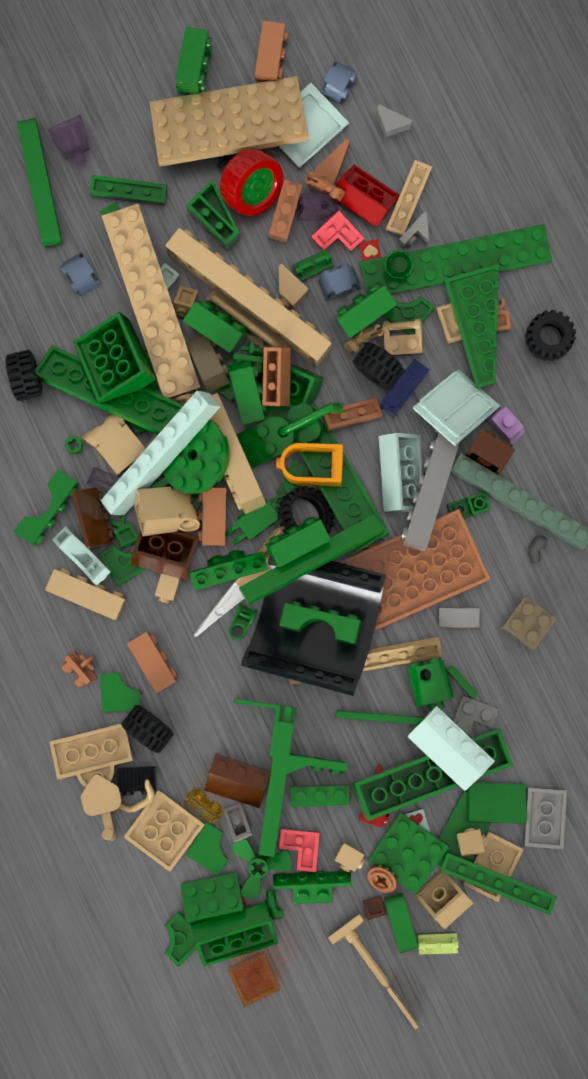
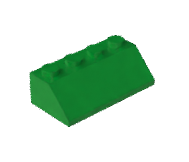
[191,902,278,967]

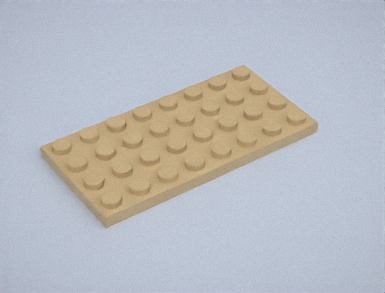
[149,76,309,167]

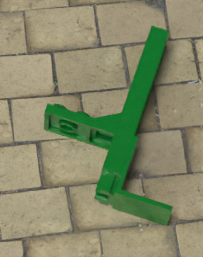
[234,698,348,857]

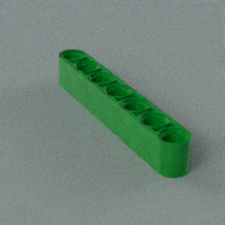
[17,118,62,247]

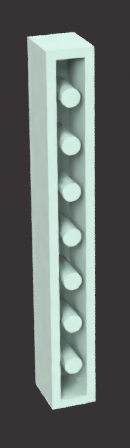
[100,391,221,515]

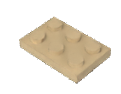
[463,831,524,902]

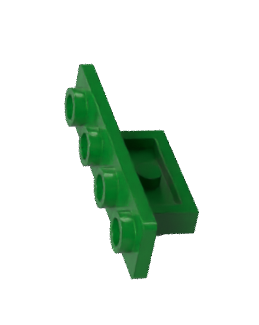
[190,550,268,590]
[273,871,351,904]

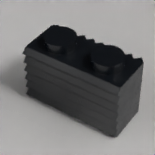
[116,766,157,796]

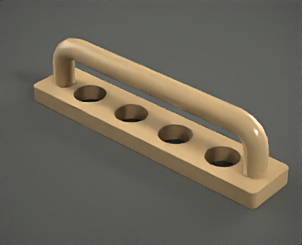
[205,290,289,351]

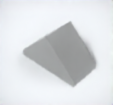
[376,104,413,138]

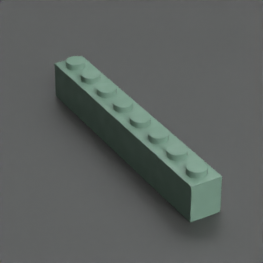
[450,453,588,550]

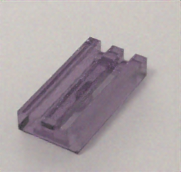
[86,467,120,493]

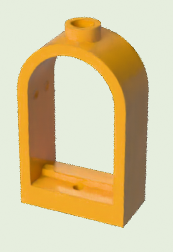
[276,443,343,487]

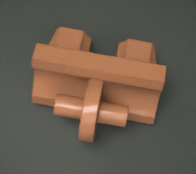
[61,651,97,688]

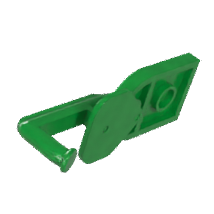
[236,402,343,469]

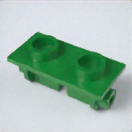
[292,249,334,281]

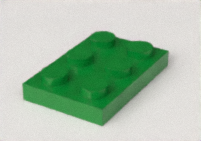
[180,872,244,924]

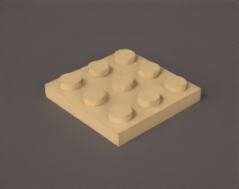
[124,790,205,872]

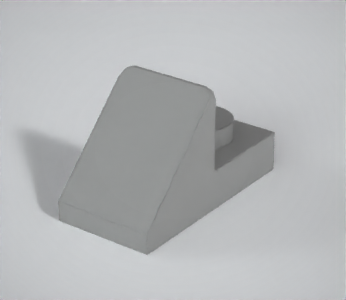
[398,211,429,249]
[223,802,252,843]

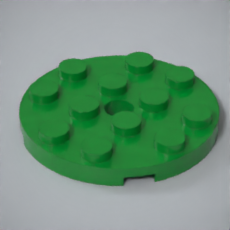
[163,419,230,494]

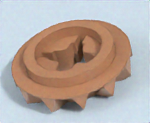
[367,865,397,893]

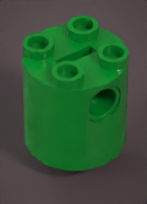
[407,657,454,711]

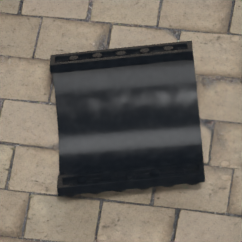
[241,556,386,696]

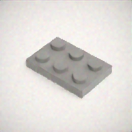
[524,787,567,849]

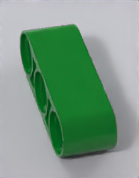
[384,893,418,953]

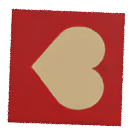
[359,239,381,261]

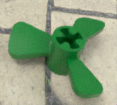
[232,838,292,899]

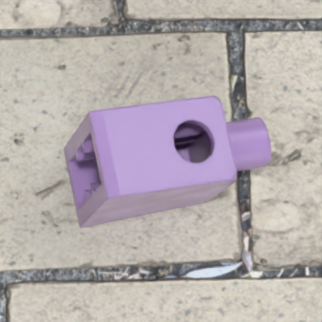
[486,406,524,444]

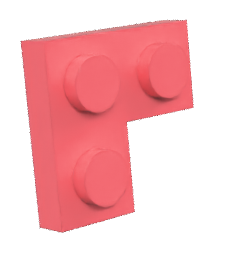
[311,210,365,251]
[279,829,320,872]

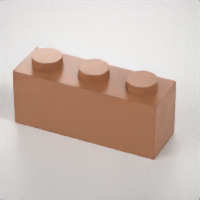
[255,20,288,82]
[268,179,302,244]
[262,347,291,406]
[198,487,226,546]
[127,632,178,694]

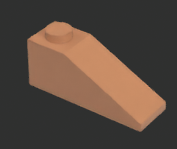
[309,139,350,197]

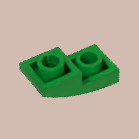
[446,491,491,519]

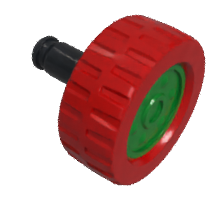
[217,149,283,216]

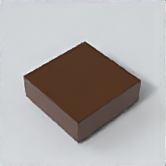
[362,895,386,920]

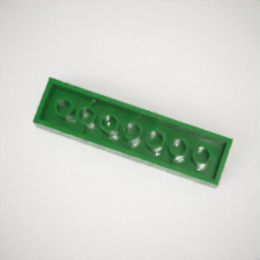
[352,728,513,821]

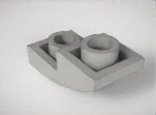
[439,607,481,628]

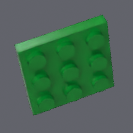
[368,812,449,894]

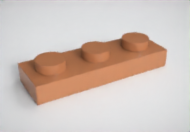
[323,398,382,431]

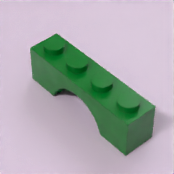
[14,469,79,546]
[279,601,362,645]

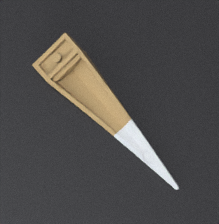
[193,517,301,637]

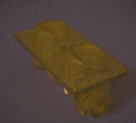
[184,788,223,824]

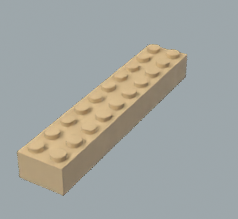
[102,204,201,398]
[165,228,332,368]

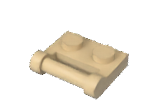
[383,319,423,356]

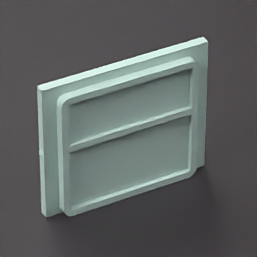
[278,83,349,169]
[413,369,500,446]

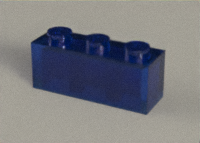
[379,358,430,418]

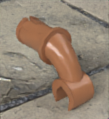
[305,172,345,201]

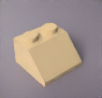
[415,871,473,929]

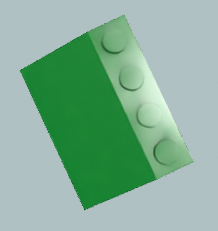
[73,312,156,403]

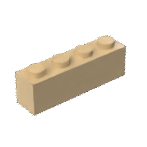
[45,567,127,621]

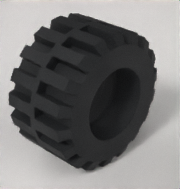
[525,310,576,361]
[353,342,405,390]
[5,349,42,401]
[121,705,174,753]

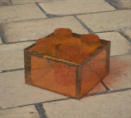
[228,951,280,1007]

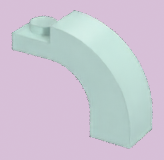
[52,526,110,585]

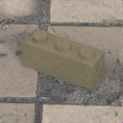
[186,335,230,393]

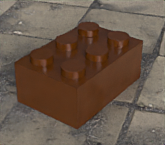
[465,429,515,475]
[131,530,199,580]

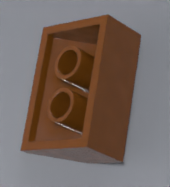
[71,488,115,550]
[204,753,271,808]

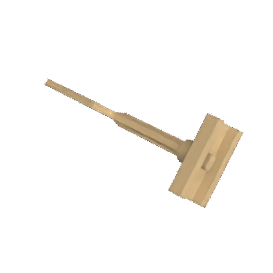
[328,914,419,1030]

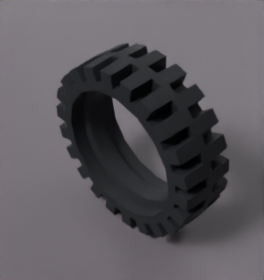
[277,486,335,534]

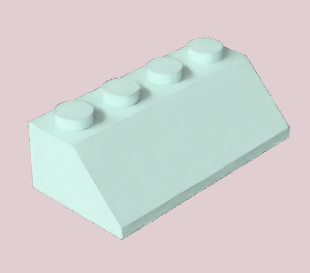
[379,433,424,513]
[407,706,495,791]

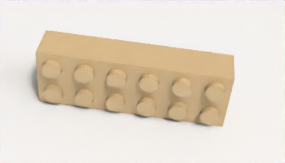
[210,393,266,514]

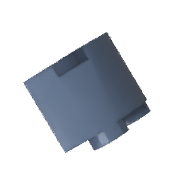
[320,61,358,104]
[60,252,101,296]
[318,263,361,301]

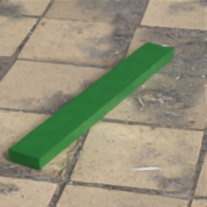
[239,514,384,605]

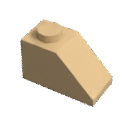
[279,263,309,309]

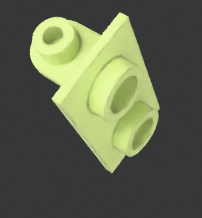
[418,933,458,955]

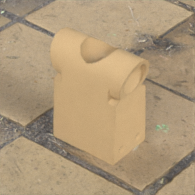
[81,413,146,478]
[134,487,200,536]

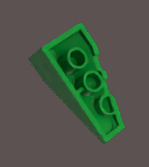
[251,352,324,408]

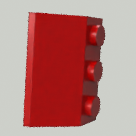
[335,165,400,227]

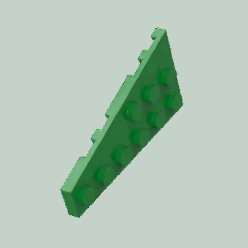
[444,264,499,389]

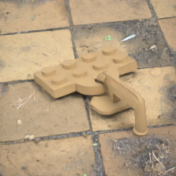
[49,724,134,841]

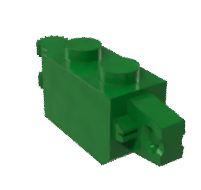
[225,494,283,546]

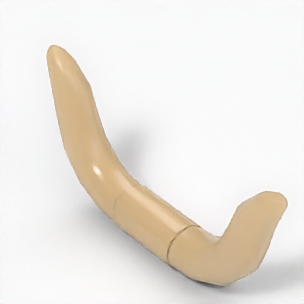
[119,779,154,813]

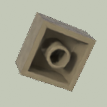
[500,596,557,651]

